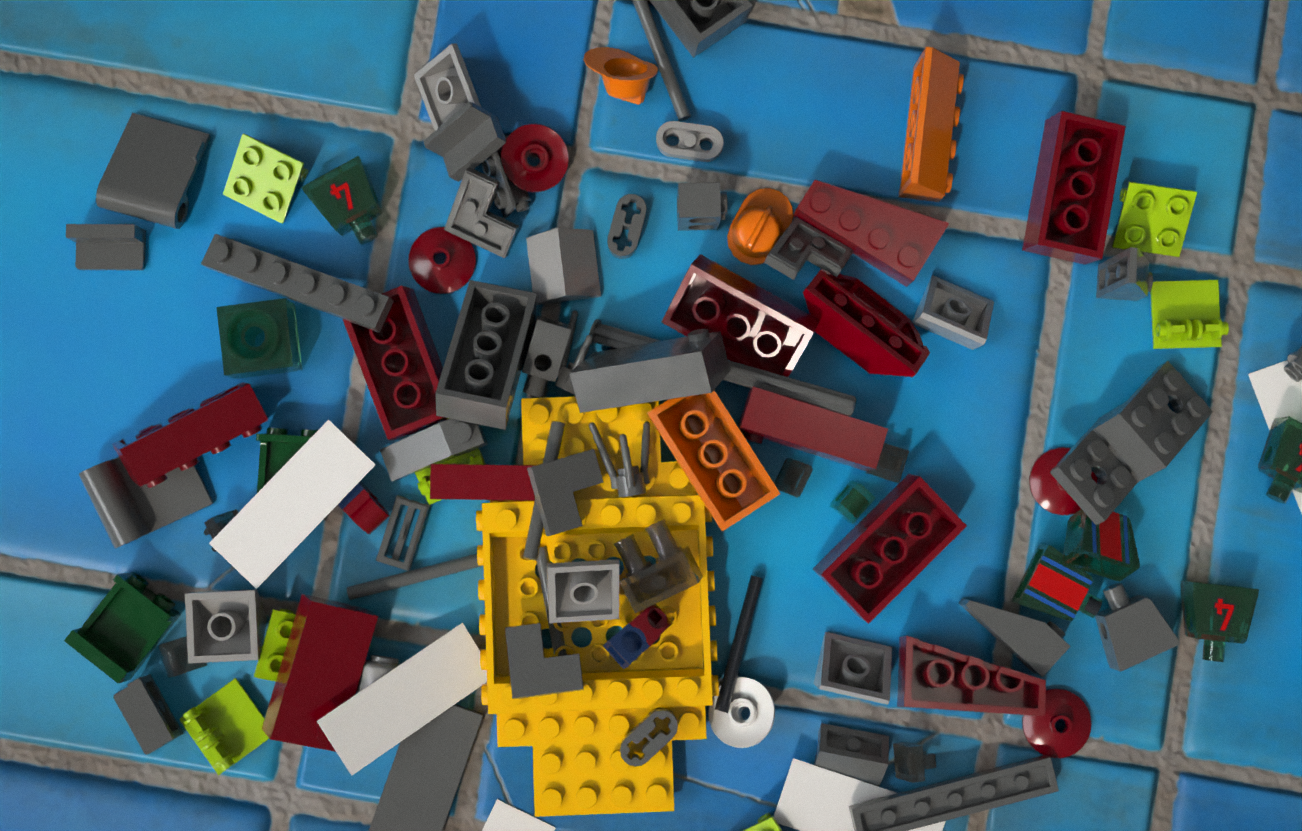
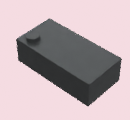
[650,0,753,58]
[435,280,537,430]
[569,329,730,413]

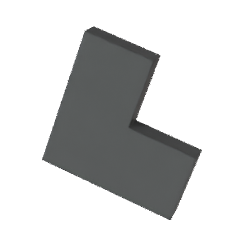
[444,167,519,258]
[764,217,854,280]
[527,449,603,536]
[505,623,584,699]

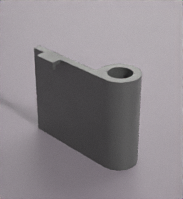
[96,113,211,229]
[79,457,214,549]

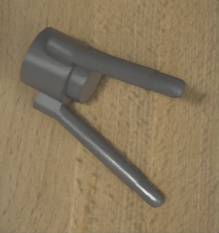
[555,310,615,395]
[589,421,650,498]

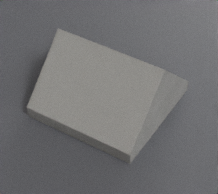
[414,43,482,131]
[526,228,601,305]
[912,275,994,350]
[546,559,619,623]
[185,589,267,663]
[813,632,892,705]

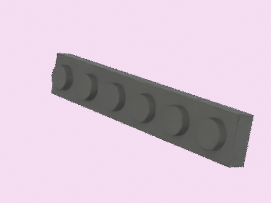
[201,234,394,333]
[849,755,1059,831]

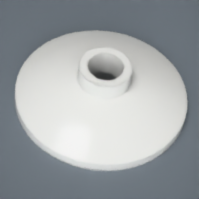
[708,677,775,748]

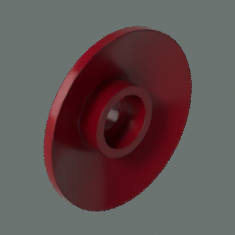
[501,124,569,192]
[408,227,476,294]
[1029,447,1098,515]
[1022,688,1091,758]

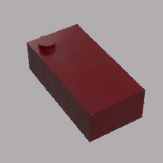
[1022,111,1126,265]
[661,254,820,377]
[343,285,450,440]
[738,386,888,471]
[813,474,967,624]
[262,594,378,752]

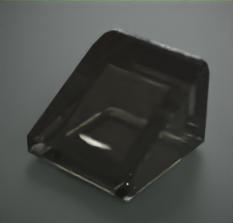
[774,458,813,498]
[159,636,207,678]

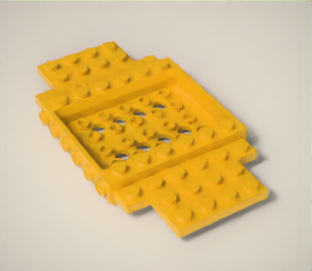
[476,396,719,817]

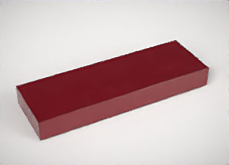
[430,464,535,501]

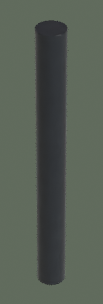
[715,575,764,713]

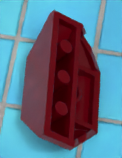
[803,269,930,377]

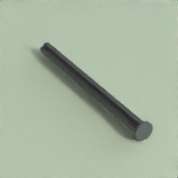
[589,319,856,416]

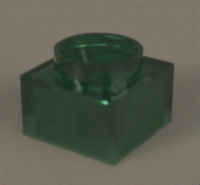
[216,298,302,379]

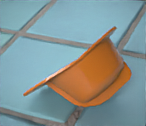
[583,47,658,105]
[727,188,793,265]

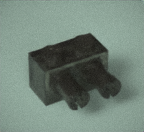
[614,519,703,613]

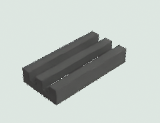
[376,495,431,571]

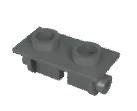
[482,146,531,219]

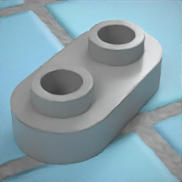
[656,121,723,162]

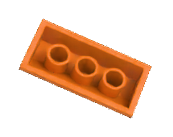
[899,47,964,202]
[647,390,781,531]

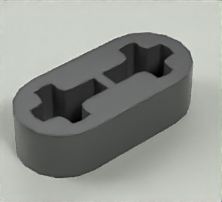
[607,194,646,259]
[620,707,678,767]

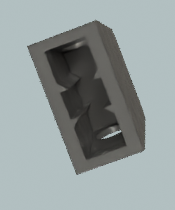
[522,315,571,397]
[1095,583,1180,672]

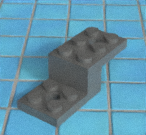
[1050,361,1213,525]

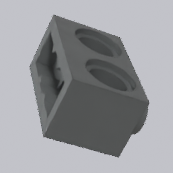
[677,182,727,231]

